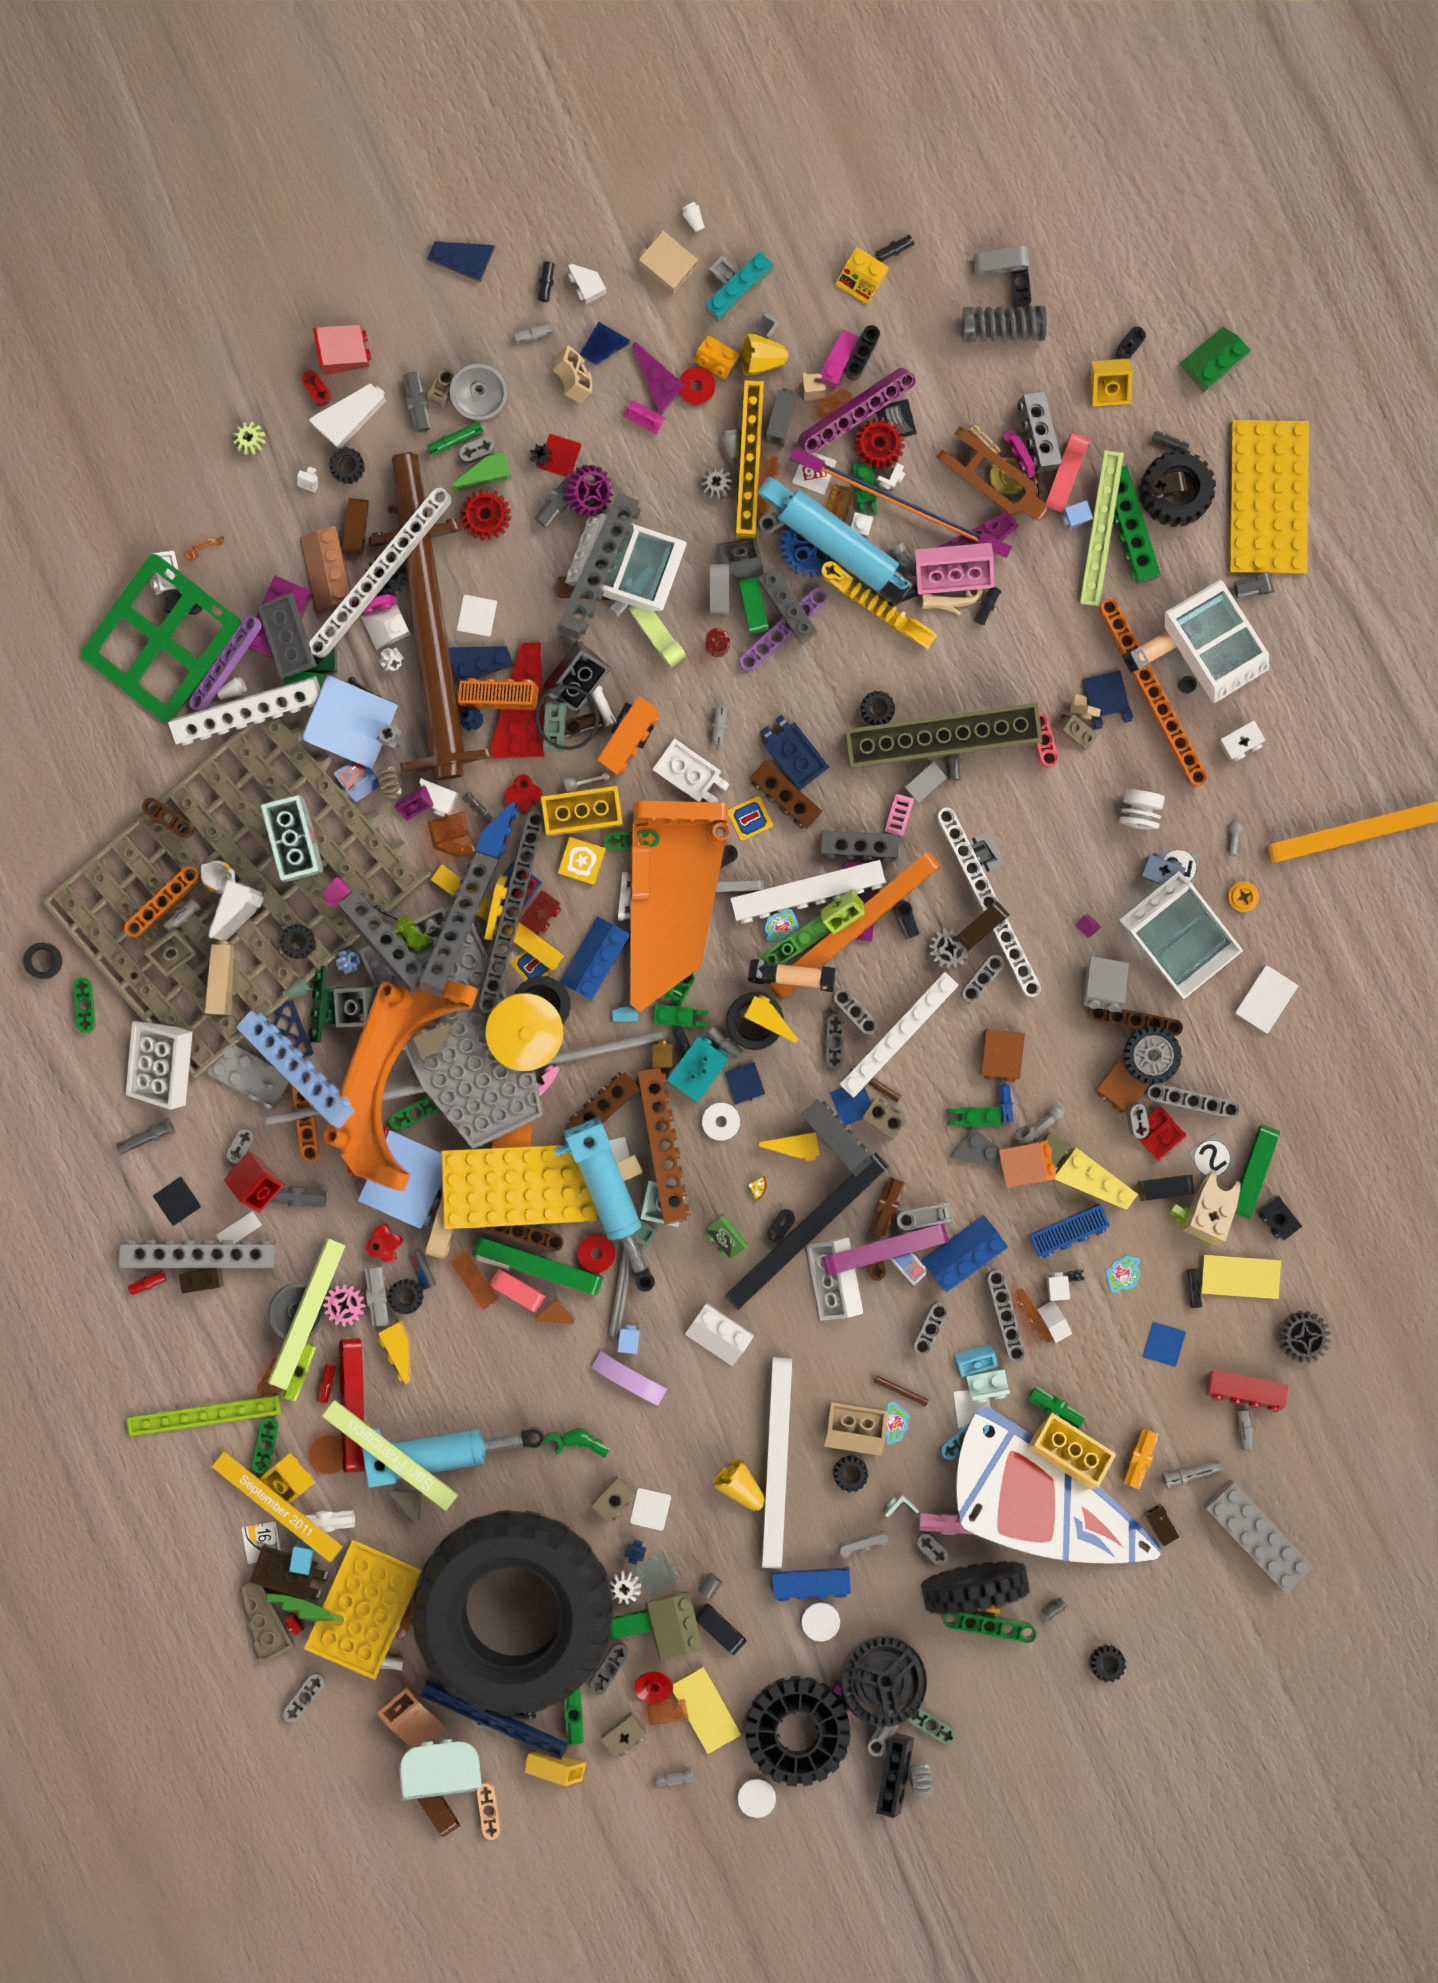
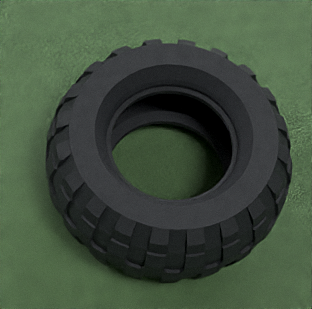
[412,1510,613,1715]

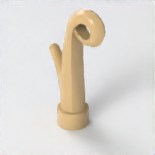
[921,589,983,615]

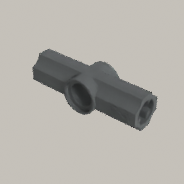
[403,372,431,432]
[534,473,572,528]
[269,1186,327,1207]

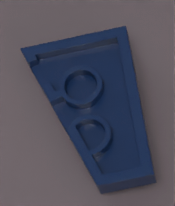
[449,646,514,684]

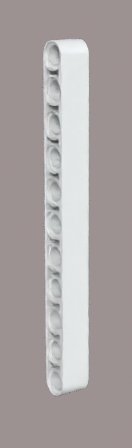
[309,488,451,658]
[937,808,1041,998]
[762,1357,792,1569]

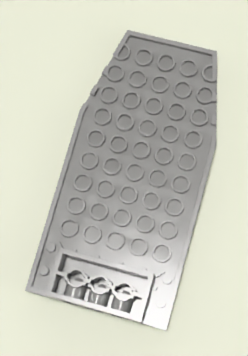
[358,905,544,1149]

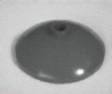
[269,1283,325,1339]

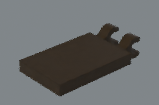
[249,1545,329,1600]

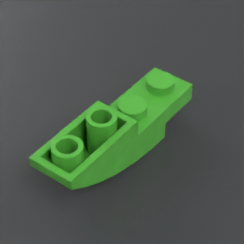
[759,915,831,964]

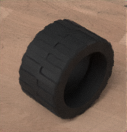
[515,976,571,1025]
[726,992,784,1050]

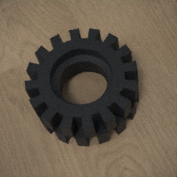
[329,447,365,484]
[860,691,895,726]
[279,924,316,959]
[388,1279,424,1314]
[833,1455,868,1492]
[1090,1645,1126,1683]

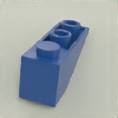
[476,802,518,859]

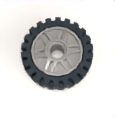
[1123,1027,1182,1084]

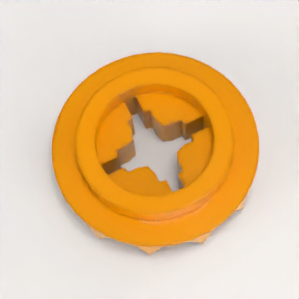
[1228,882,1259,912]

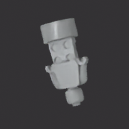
[890,543,916,574]

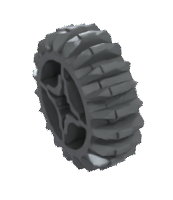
[1278,1311,1331,1363]

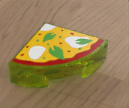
[748,1176,767,1201]

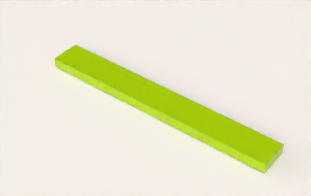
[126,1394,282,1437]

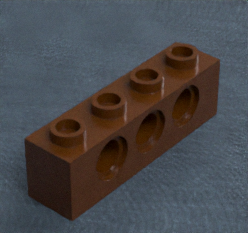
[750,760,823,829]
[568,1072,640,1141]

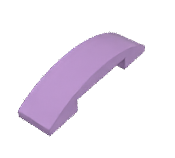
[591,1351,668,1405]

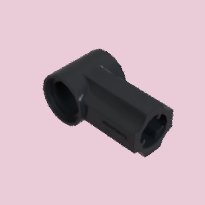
[893,901,921,939]

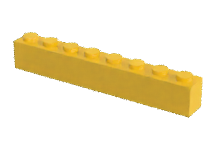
[736,381,764,538]

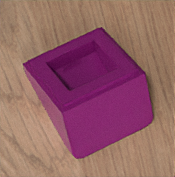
[1076,914,1100,937]

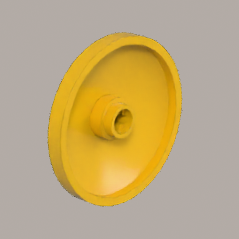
[485,993,563,1071]

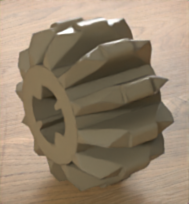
[376,766,402,799]

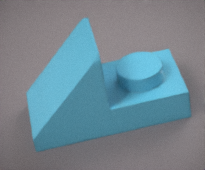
[289,1537,315,1576]

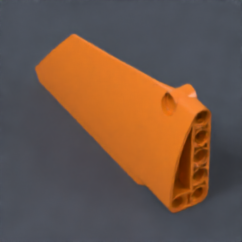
[630,801,730,1012]

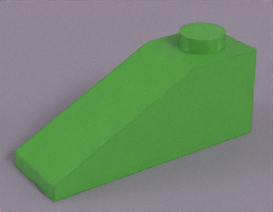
[453,451,511,491]

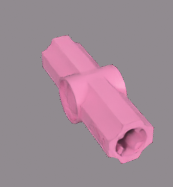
[919,1513,977,1535]

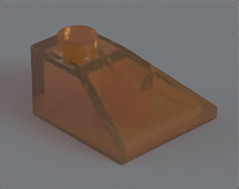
[427,811,475,857]

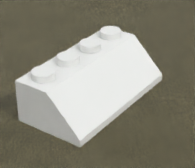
[806,1238,863,1321]

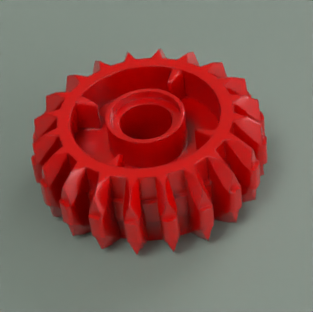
[853,417,905,470]
[460,489,512,541]

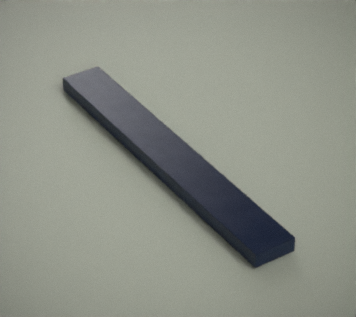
[420,1679,568,1760]

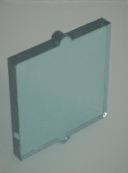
[634,1551,679,1596]

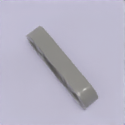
[715,881,765,893]
[283,1672,325,1723]

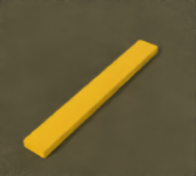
[431,865,564,971]

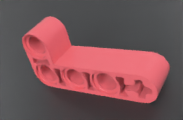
[1045,433,1090,513]

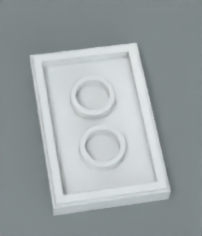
[1235,965,1298,1034]

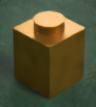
[653,1041,673,1068]

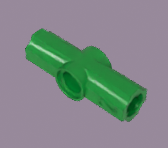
[1027,1385,1085,1429]
[564,1686,584,1745]

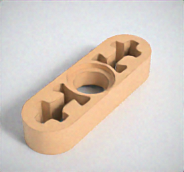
[477,1781,501,1840]

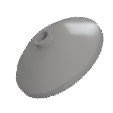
[450,363,507,420]

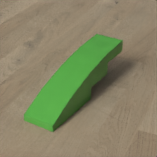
[266,1594,343,1622]

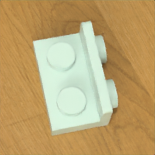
[966,1369,1010,1403]

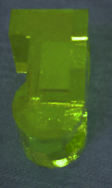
[397,916,432,953]

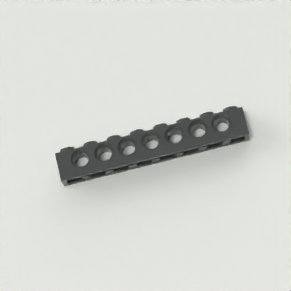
[558,492,641,640]
[417,852,498,997]

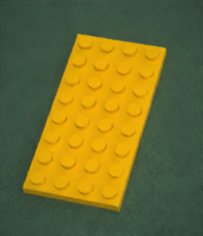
[1229,420,1309,574]
[441,1145,597,1229]

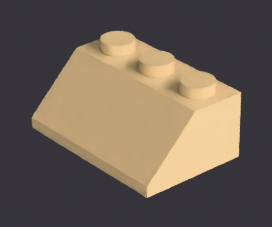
[824,1402,888,1456]

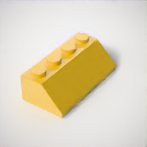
[1027,1413,1116,1489]

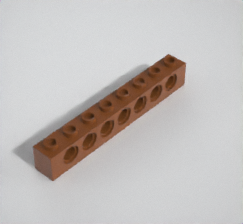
[638,1068,690,1225]

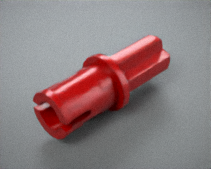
[128,1270,167,1295]
[316,1364,336,1403]

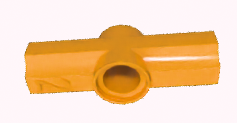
[1123,1428,1158,1489]

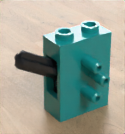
[667,1026,729,1102]

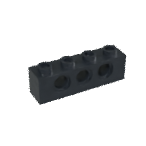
[876,1733,914,1818]

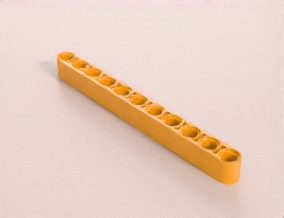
[1267,801,1438,864]

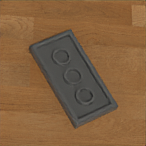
[257,593,316,679]

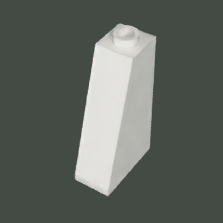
[309,384,386,449]

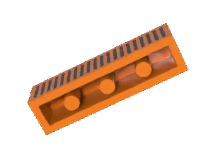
[458,678,539,710]

